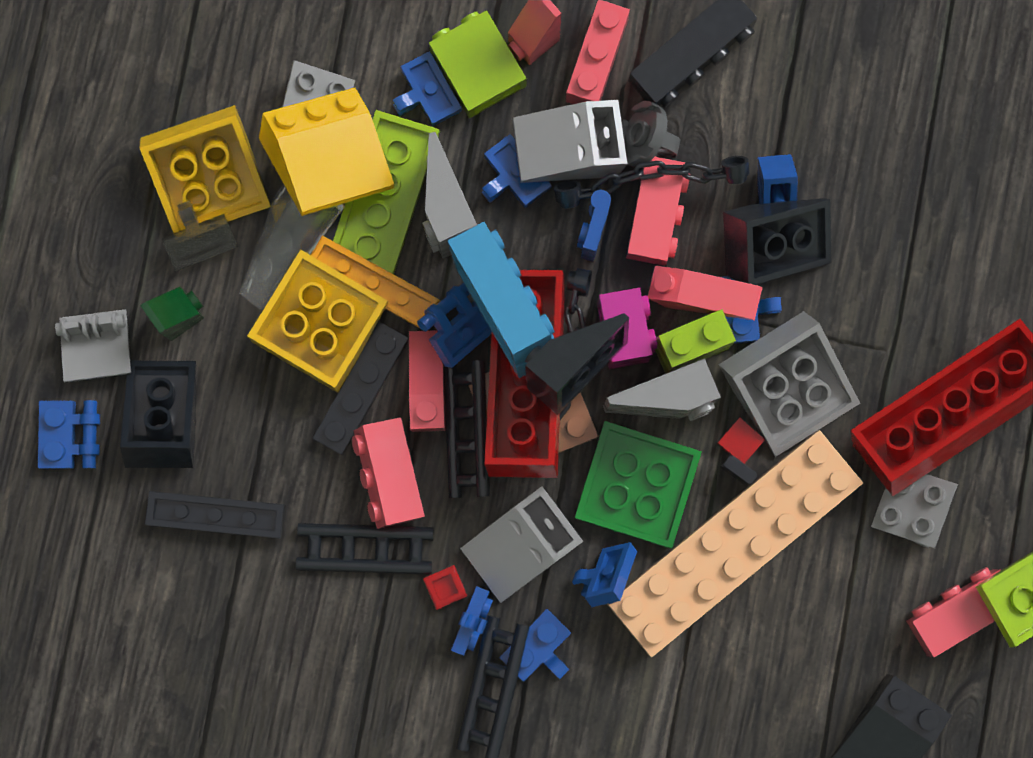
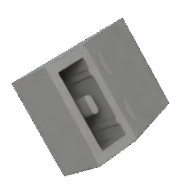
[512,100,627,183]
[460,486,583,603]

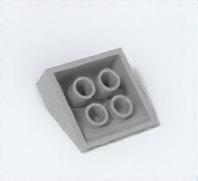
[422,132,477,258]
[719,311,861,457]
[603,359,721,421]

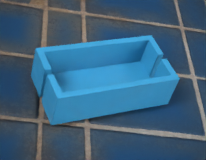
[447,222,555,378]

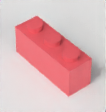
[566,0,630,104]
[626,157,690,266]
[352,417,425,529]
[906,567,1001,657]

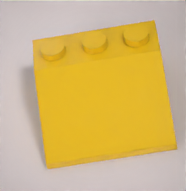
[259,88,394,216]
[139,105,271,239]
[247,249,388,393]

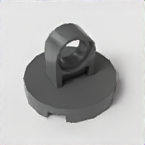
[622,101,681,168]

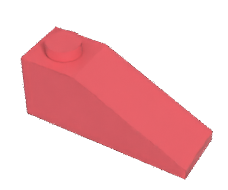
[507,0,561,65]
[648,266,762,321]
[409,330,446,432]

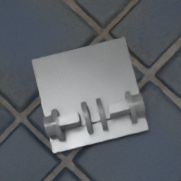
[282,60,355,107]
[55,309,131,383]
[871,474,958,549]

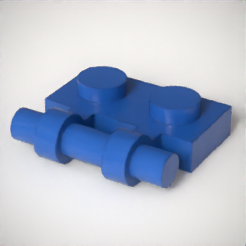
[417,282,492,368]
[38,400,100,469]

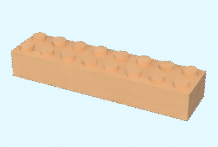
[607,430,863,658]

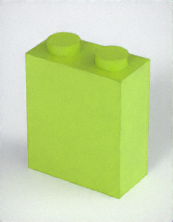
[429,10,527,118]
[655,309,736,374]

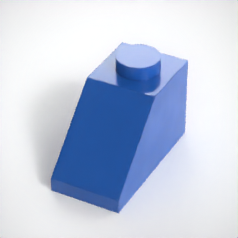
[757,154,798,204]

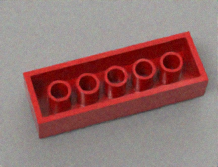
[484,270,566,478]
[851,319,1033,496]

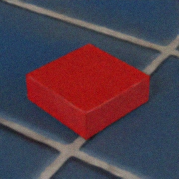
[717,418,765,464]
[423,565,468,610]

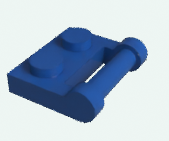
[577,190,611,262]

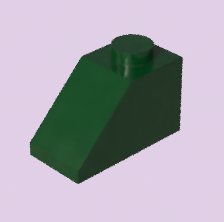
[140,287,204,341]

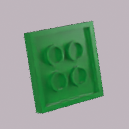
[574,421,702,549]

